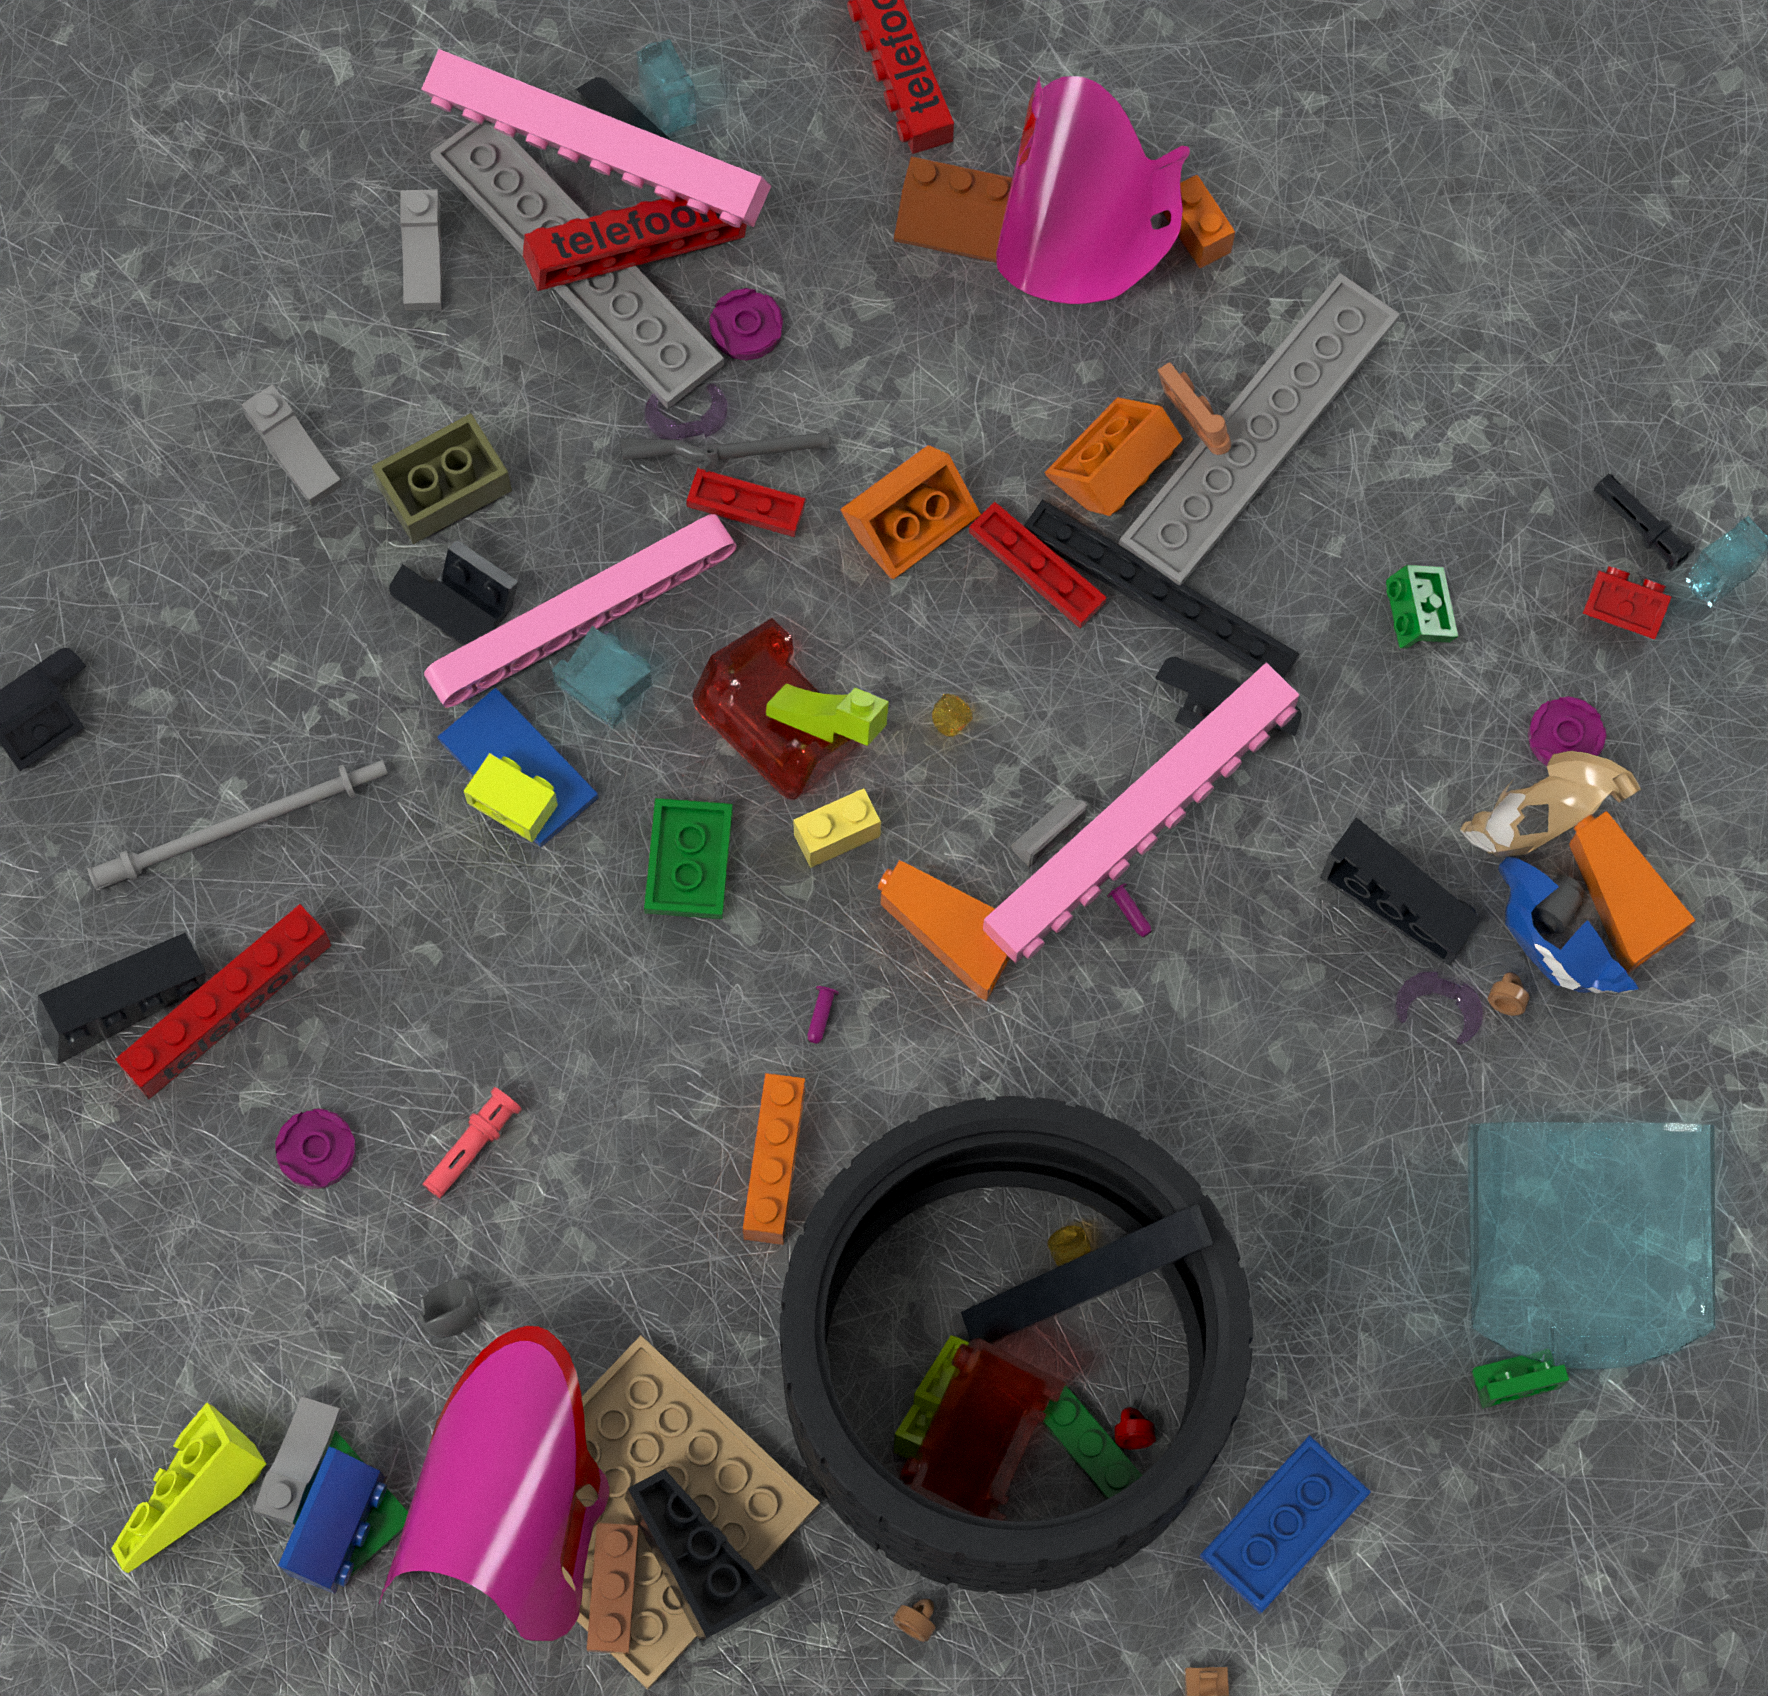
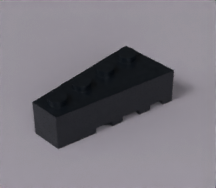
[624,1469,781,1647]

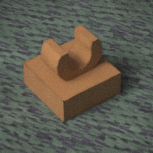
[1184,1667,1229,1696]

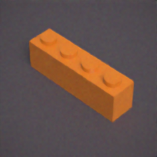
[743,1073,805,1245]

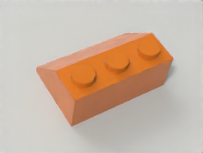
[1044,397,1183,516]
[840,445,981,579]

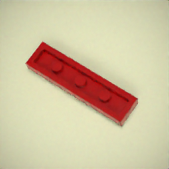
[969,502,1107,629]

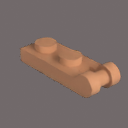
[1157,362,1231,455]

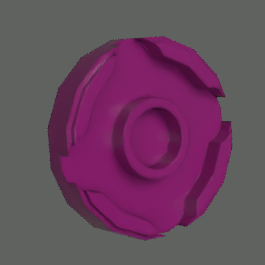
[709,288,783,361]
[1527,696,1607,766]
[275,1109,356,1189]

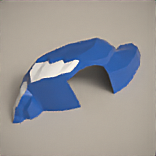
[1498,856,1639,994]

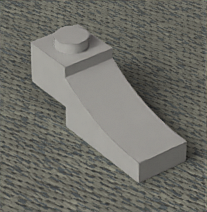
[400,189,442,311]
[241,384,342,506]
[253,1396,342,1526]

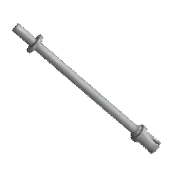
[87,760,388,892]

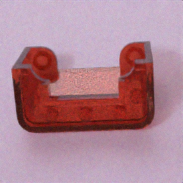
[693,618,861,800]
[899,1338,1066,1521]

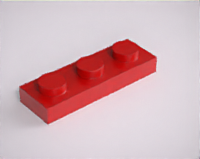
[686,468,806,537]

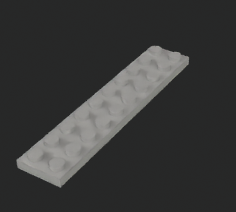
[430,120,724,409]
[1119,273,1400,586]

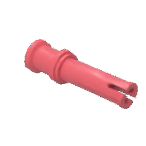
[422,1087,522,1199]

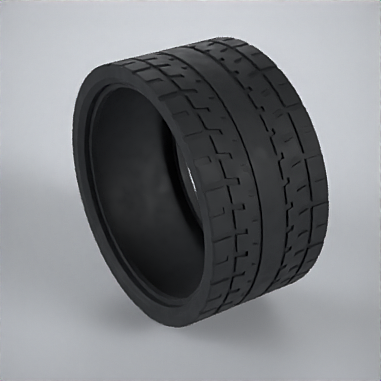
[780,1096,1253,1594]

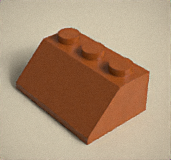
[894,156,1012,263]

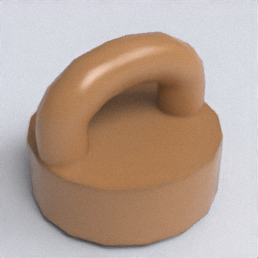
[1488,972,1530,1016]
[893,1599,936,1642]

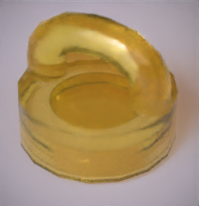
[932,693,973,737]
[1047,1225,1091,1267]

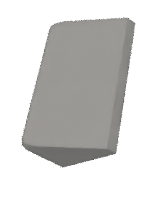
[1011,798,1087,867]

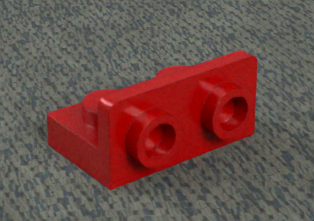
[1582,566,1672,640]

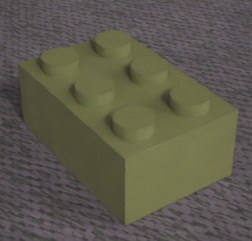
[371,413,512,544]

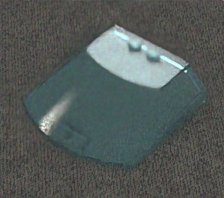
[1468,1122,1715,1370]

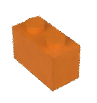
[1162,175,1236,268]

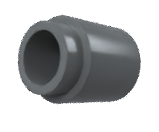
[1531,875,1584,934]

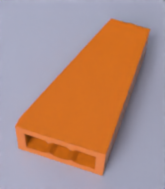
[1569,811,1696,974]
[878,860,1010,1001]

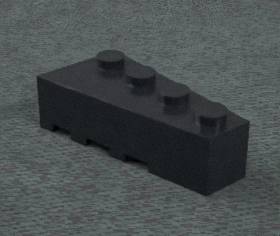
[1320,817,1482,966]
[37,933,206,1065]

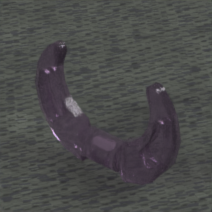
[645,384,728,440]
[1395,972,1483,1045]

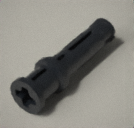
[1594,474,1695,571]

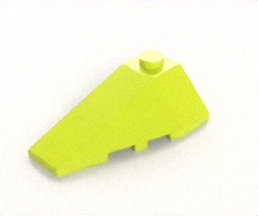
[111,1402,266,1573]

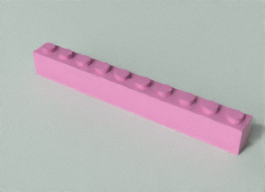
[421,49,771,228]
[983,662,1299,963]

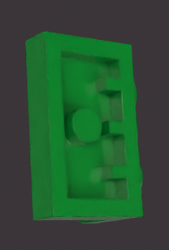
[1386,565,1458,649]
[1471,1349,1569,1409]

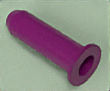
[1107,883,1151,937]
[807,986,839,1044]

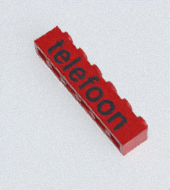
[847,0,954,154]
[523,197,747,291]
[115,904,332,1100]

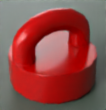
[1114,1407,1156,1450]

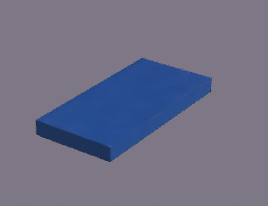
[437,688,599,848]
[1199,1435,1371,1614]

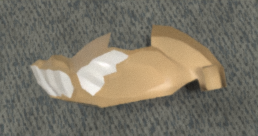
[1460,751,1641,857]

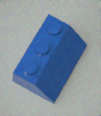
[278,1447,387,1594]

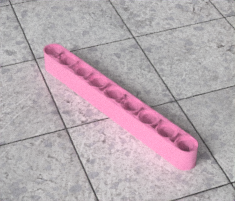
[424,514,737,708]

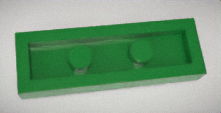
[1034,1385,1143,1500]

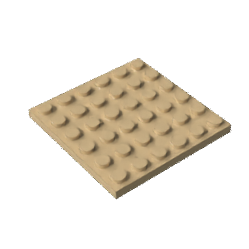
[562,1335,820,1690]

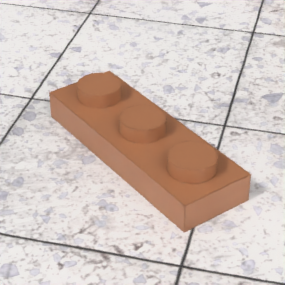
[587,1523,639,1654]

